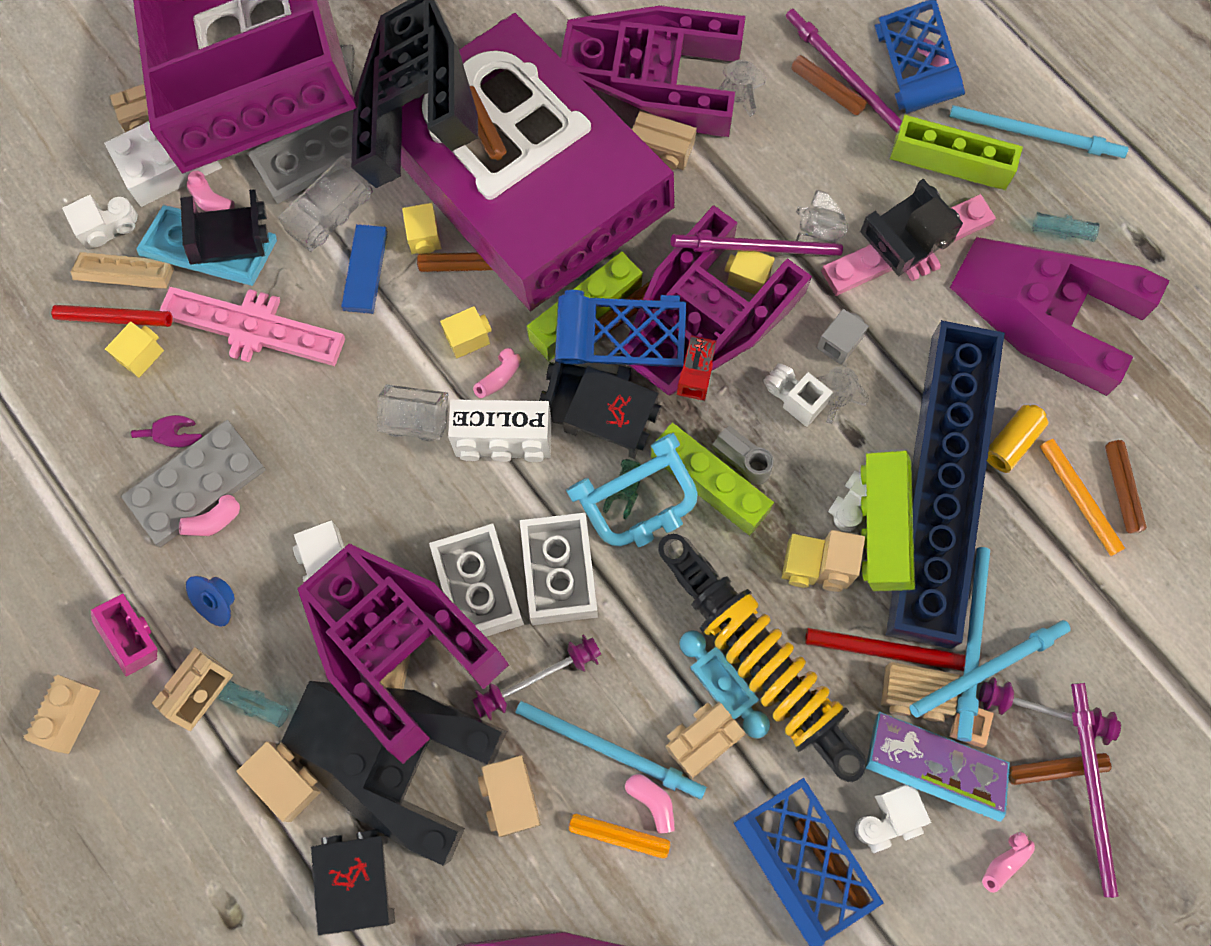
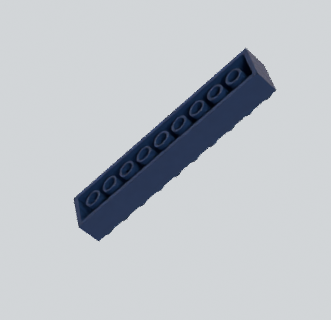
[886,320,1005,649]

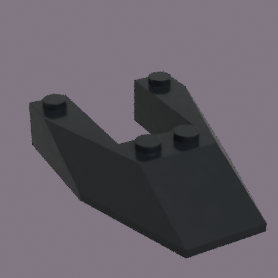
[351,0,478,188]
[281,681,507,866]

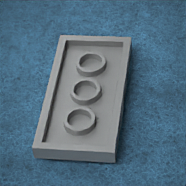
[247,110,353,204]
[121,420,266,548]

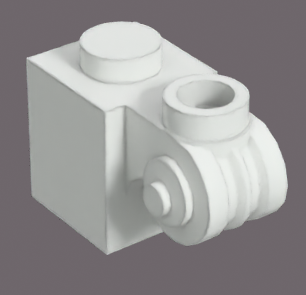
[62,195,138,250]
[763,363,833,427]
[828,470,867,532]
[854,784,931,853]

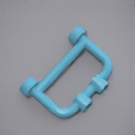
[566,432,698,547]

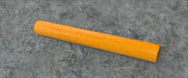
[1039,438,1126,556]

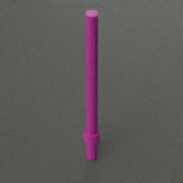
[785,8,902,133]
[671,232,843,256]
[1071,683,1118,898]

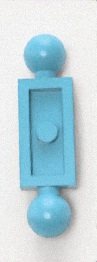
[679,631,770,738]

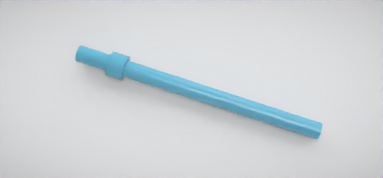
[949,105,1129,158]
[956,547,990,742]
[909,620,1071,718]
[516,701,707,800]

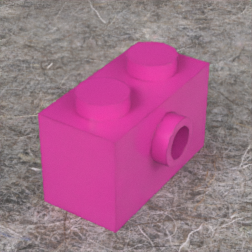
[91,593,157,677]

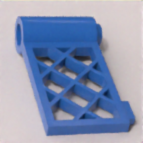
[875,0,965,114]
[555,290,686,367]

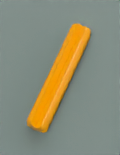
[569,814,670,859]

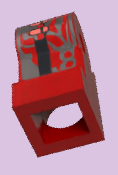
[677,335,717,401]

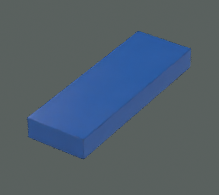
[341,224,388,314]

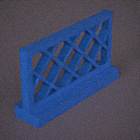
[733,778,884,946]

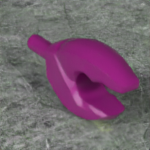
[131,415,203,448]

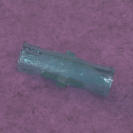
[1032,212,1100,242]
[219,680,290,727]

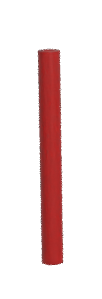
[805,628,966,671]

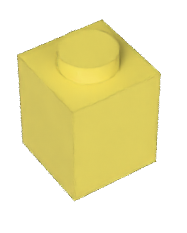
[402,203,441,254]
[724,251,775,295]
[440,306,492,359]
[105,321,164,378]
[782,534,825,588]

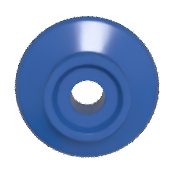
[186,576,235,626]

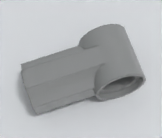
[712,426,774,485]

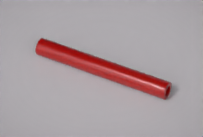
[51,305,173,327]

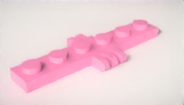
[821,194,996,296]
[159,287,345,366]

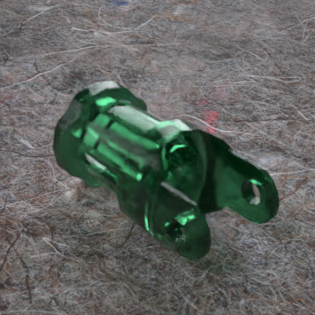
[603,459,641,520]

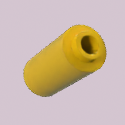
[987,405,1048,473]

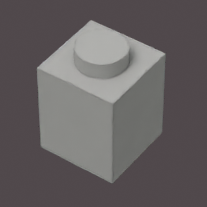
[817,309,869,365]

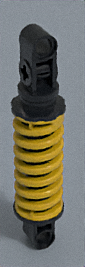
[658,534,866,782]

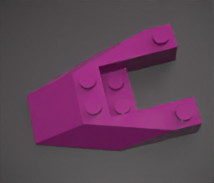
[561,5,746,137]
[620,205,812,396]
[950,237,1170,396]
[297,543,509,764]

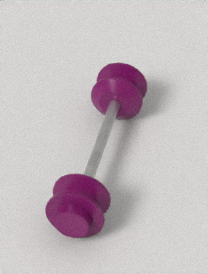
[472,634,601,721]
[979,677,1121,745]

